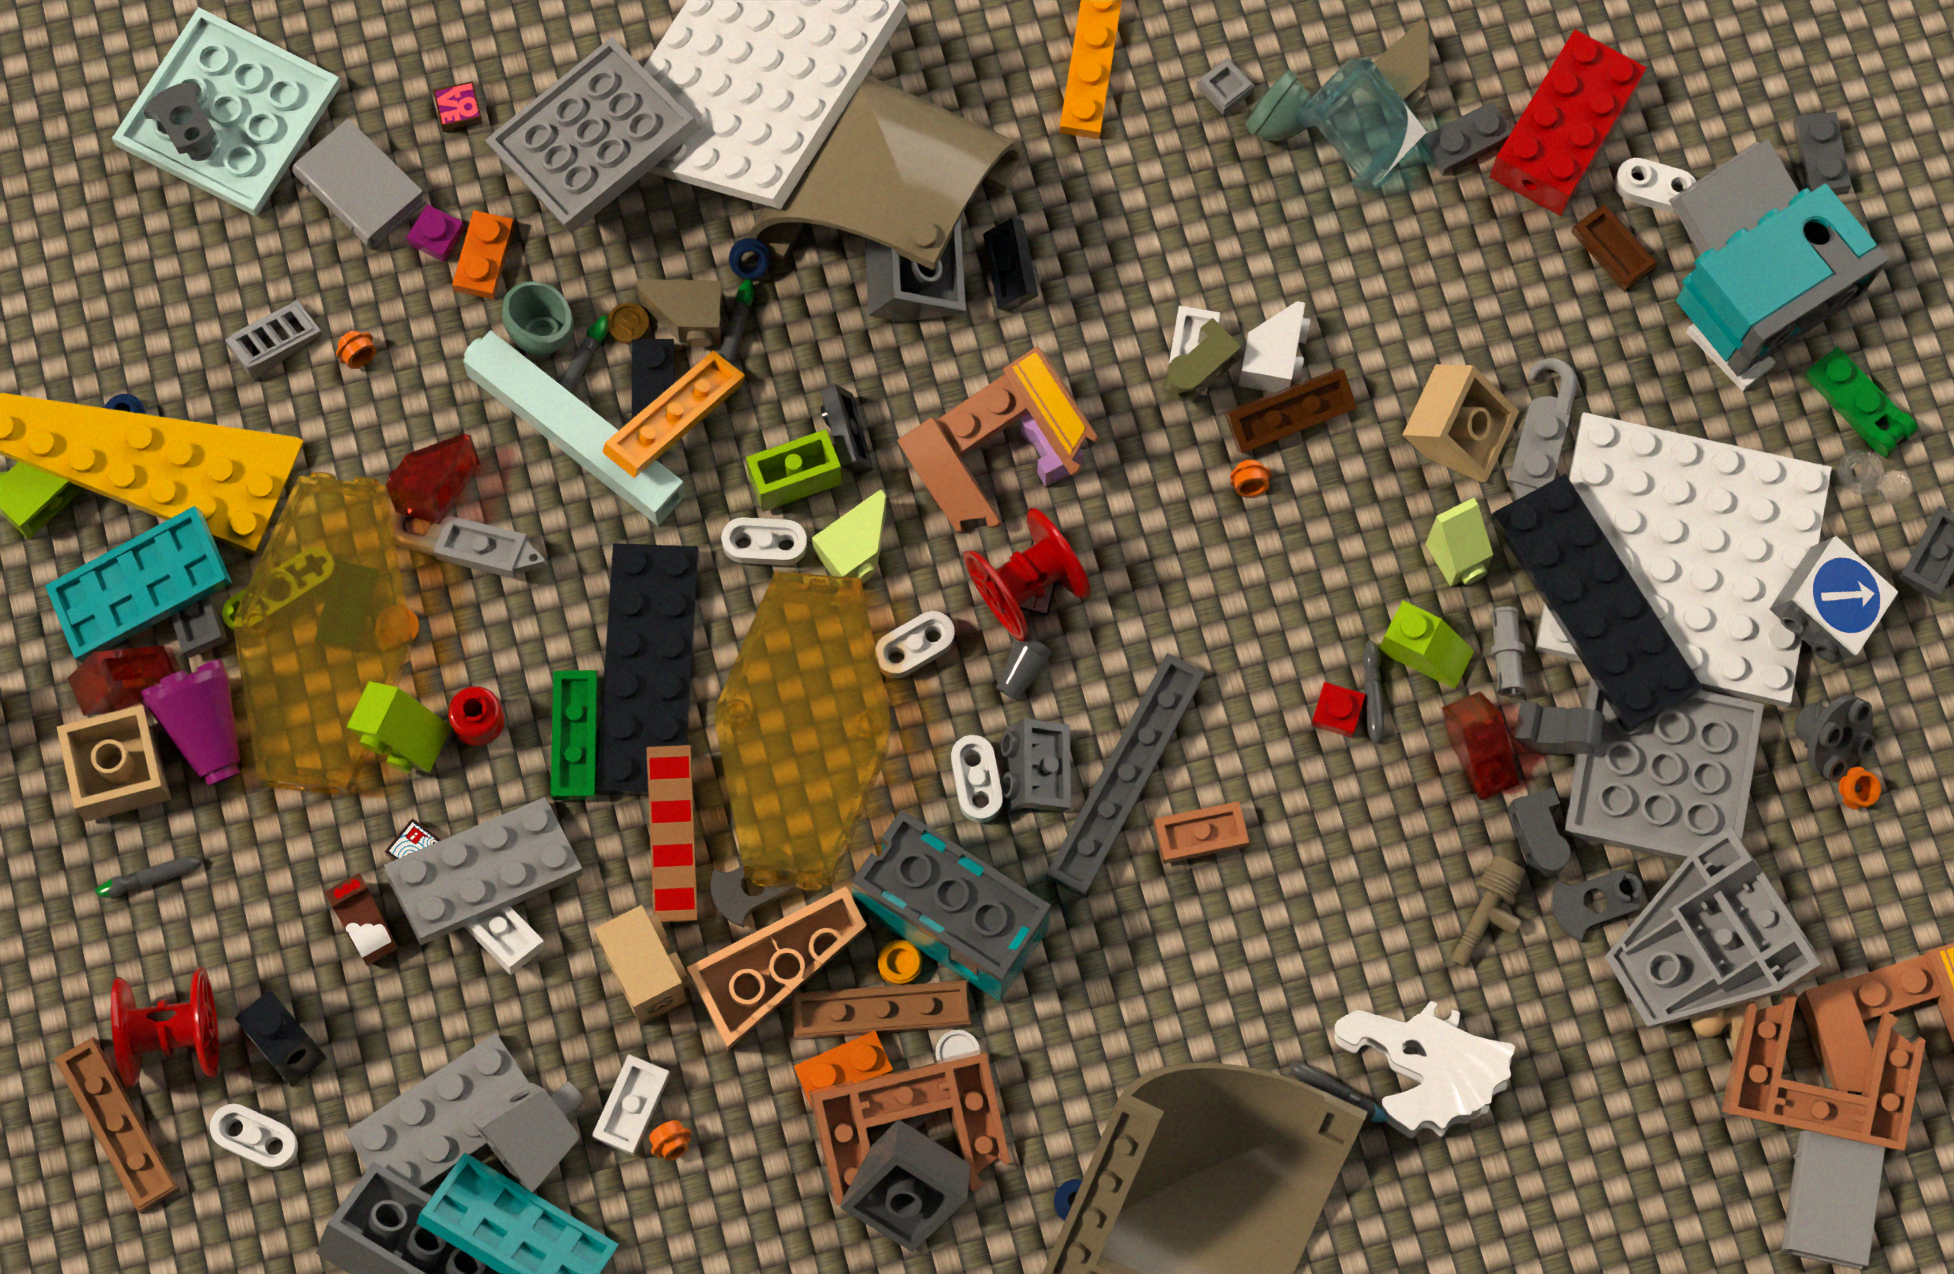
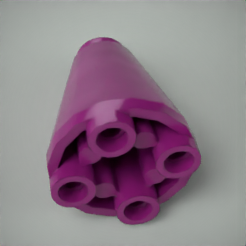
[141,658,241,787]

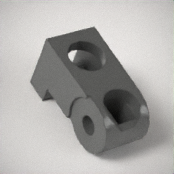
[1514,702,1605,754]
[1507,787,1571,879]

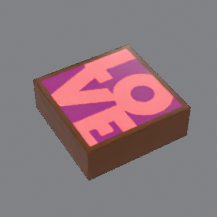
[433,81,483,132]

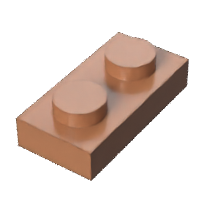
[1153,801,1249,864]

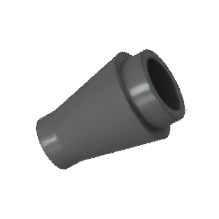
[995,635,1052,701]

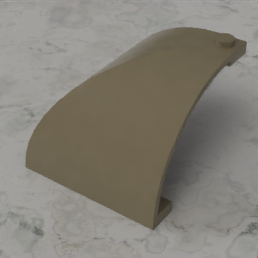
[748,75,1023,270]
[1042,1063,1368,1274]

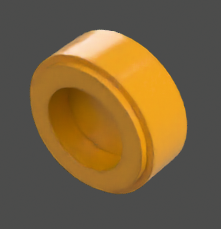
[878,940,922,986]

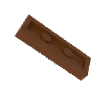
[1224,368,1357,453]

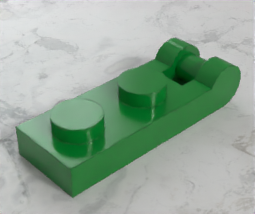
[1804,345,1918,457]

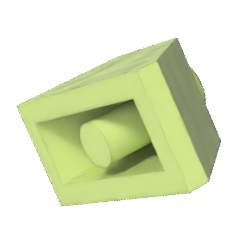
[812,489,886,590]
[1425,498,1493,587]

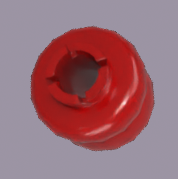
[448,686,505,746]

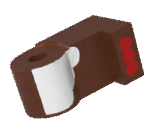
[324,873,398,966]

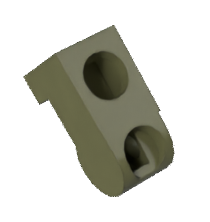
[1165,317,1242,401]

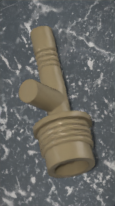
[1450,855,1526,968]

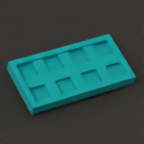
[45,506,232,663]
[416,1152,619,1274]

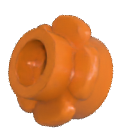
[336,330,376,369]
[1230,460,1271,497]
[1838,767,1881,810]
[649,1120,692,1161]

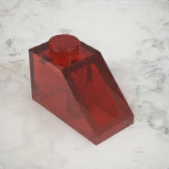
[385,433,480,525]
[67,645,176,716]

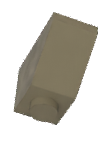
[1361,19,1429,120]
[637,279,723,348]

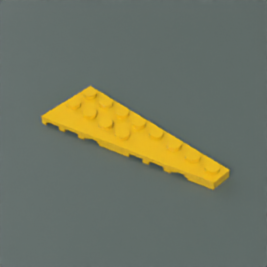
[0,393,304,555]

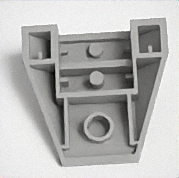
[1605,826,1823,1029]

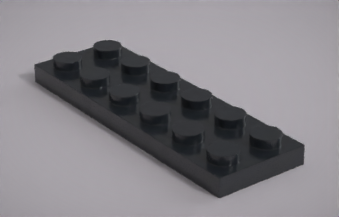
[1491,474,1703,732]
[596,543,699,797]

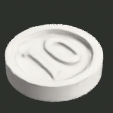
[936,1030,980,1062]

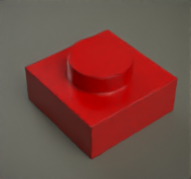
[1311,682,1365,738]

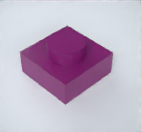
[406,204,465,262]

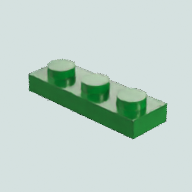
[551,670,598,800]

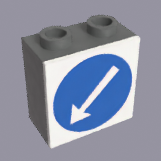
[1769,536,1898,665]

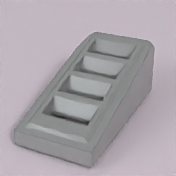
[225,300,322,381]

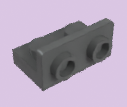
[1000,718,1071,813]

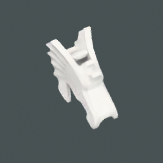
[1334,1001,1515,1139]

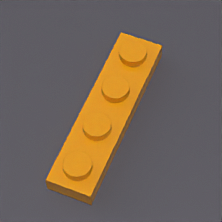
[1059,0,1122,139]
[602,350,745,478]

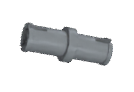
[1490,606,1525,696]

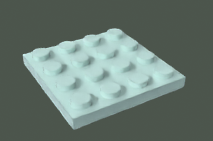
[112,7,342,217]

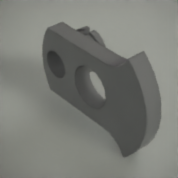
[143,83,216,161]
[711,848,799,927]
[1551,869,1642,942]

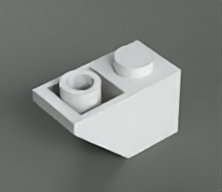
[1239,301,1310,393]

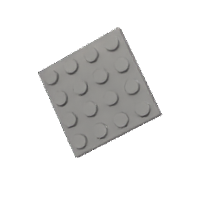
[485,37,701,234]
[1562,676,1764,861]

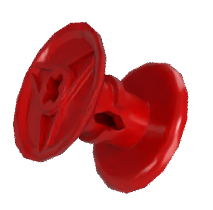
[963,508,1092,641]
[111,966,219,1089]

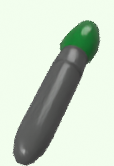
[719,279,754,365]
[559,315,609,394]

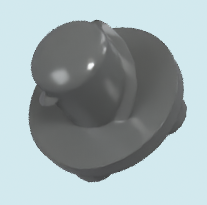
[1794,695,1876,782]

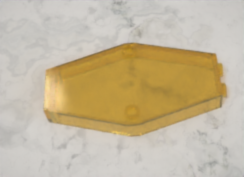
[234,472,413,796]
[715,571,891,890]

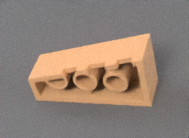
[687,886,866,1051]

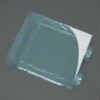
[1296,57,1427,189]

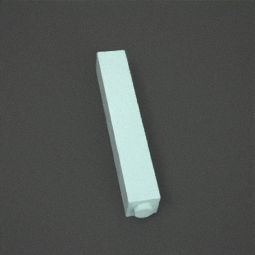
[463,330,686,526]

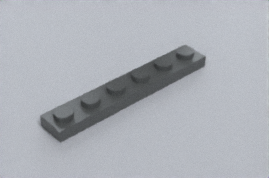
[1046,653,1206,898]

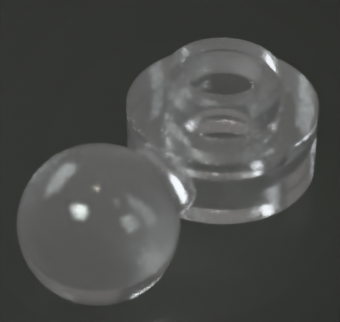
[1837,450,1912,504]

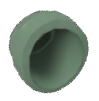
[1245,69,1314,141]
[502,281,574,356]

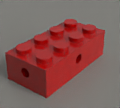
[1489,29,1647,216]

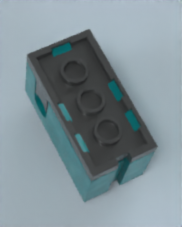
[1675,183,1889,377]
[851,809,1051,1002]

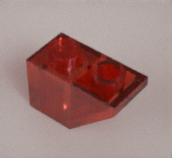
[1441,691,1519,801]

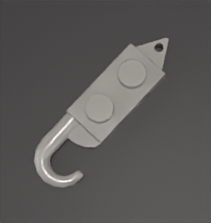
[1507,358,1577,500]
[389,503,547,579]

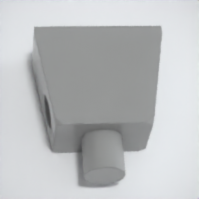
[469,1081,585,1192]

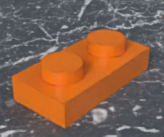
[452,210,515,300]
[794,1030,893,1108]

